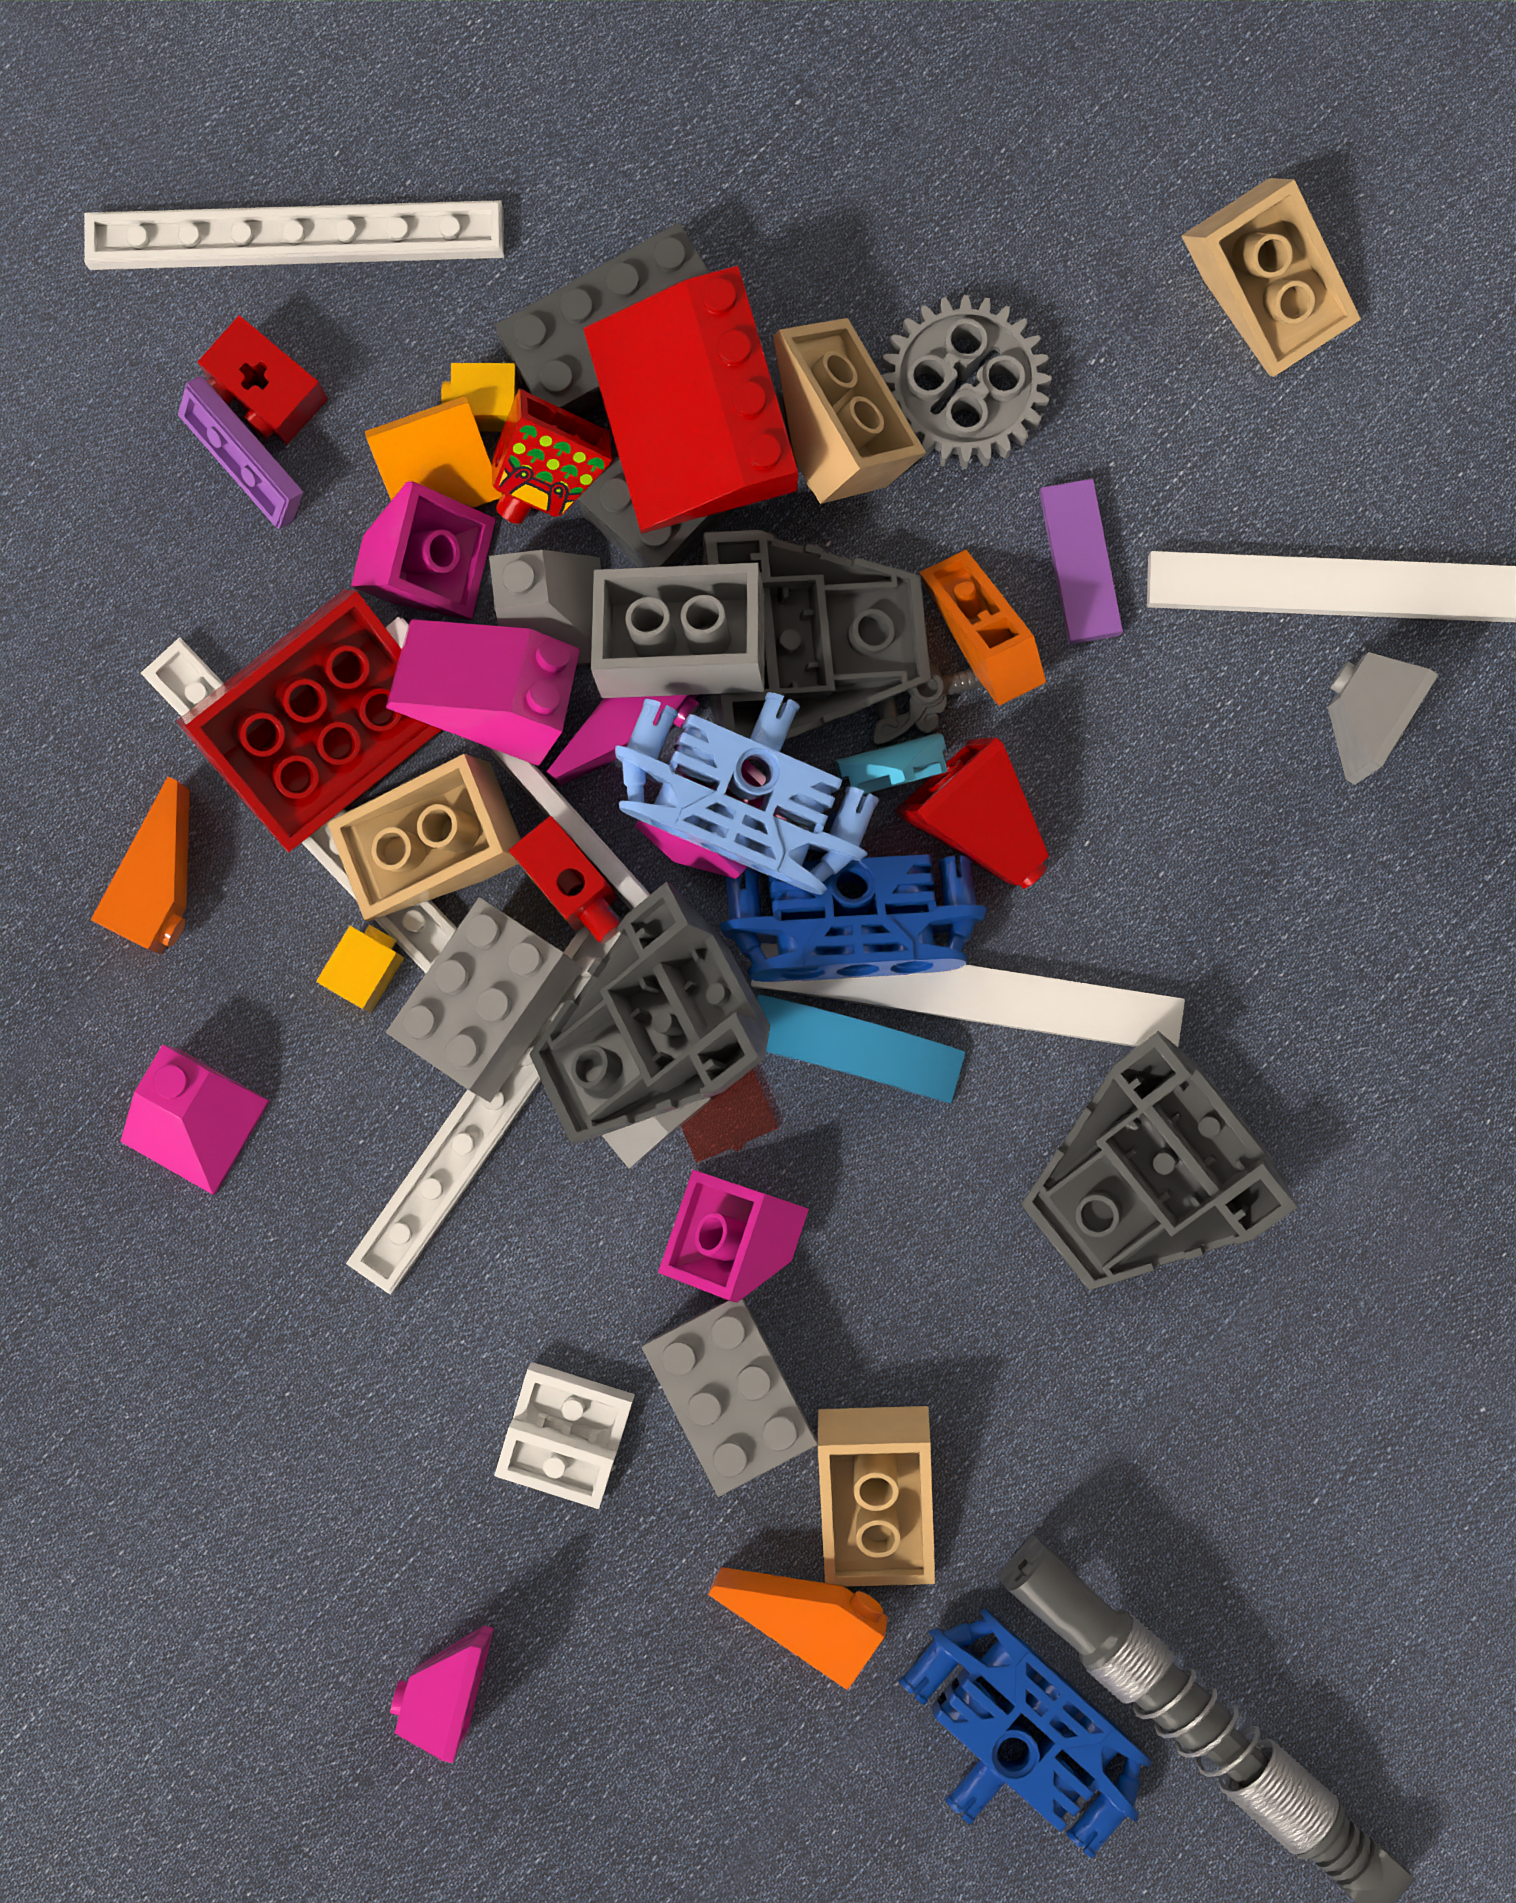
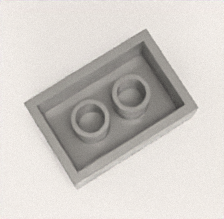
[591,563,764,698]
[386,897,583,1103]
[641,1298,817,1497]

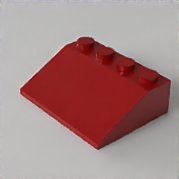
[583,266,798,534]
[176,589,442,853]

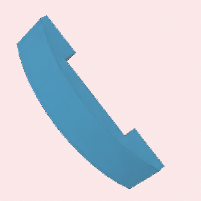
[757,994,965,1104]

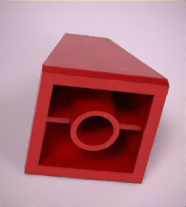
[894,737,1049,889]

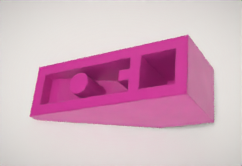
[547,695,700,787]

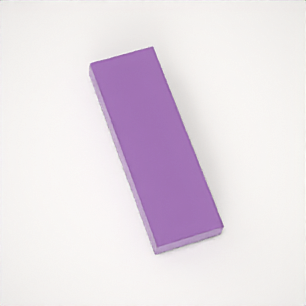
[178,375,304,529]
[1039,479,1123,645]

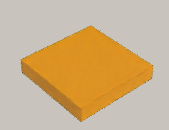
[365,396,502,508]

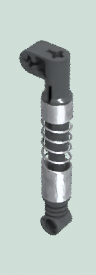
[997,1533,1416,1903]

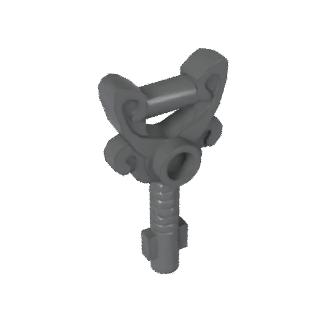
[873,663,983,747]

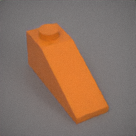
[919,549,1047,706]
[91,776,190,954]
[708,1567,888,1690]

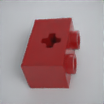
[197,315,328,445]

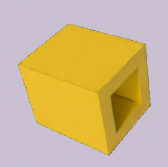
[441,363,520,432]
[316,925,404,1013]

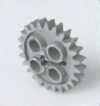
[881,295,1052,469]

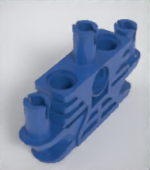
[718,812,987,982]
[898,1608,1152,1859]

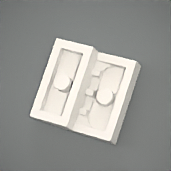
[494,1362,635,1509]

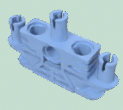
[615,692,879,895]

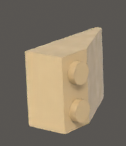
[1181,178,1361,377]
[773,318,926,504]
[327,754,521,921]
[818,1406,935,1586]

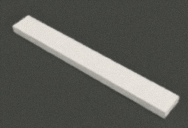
[84,200,504,270]
[1147,551,1516,623]
[386,617,651,910]
[141,637,457,973]
[346,926,621,1295]
[751,943,1185,1047]

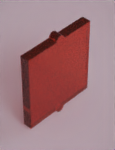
[681,1069,778,1163]

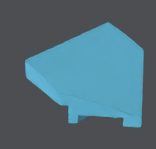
[834,733,948,794]

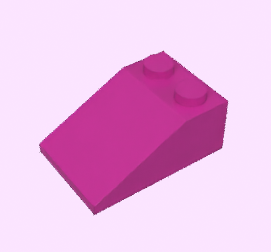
[386,619,580,766]

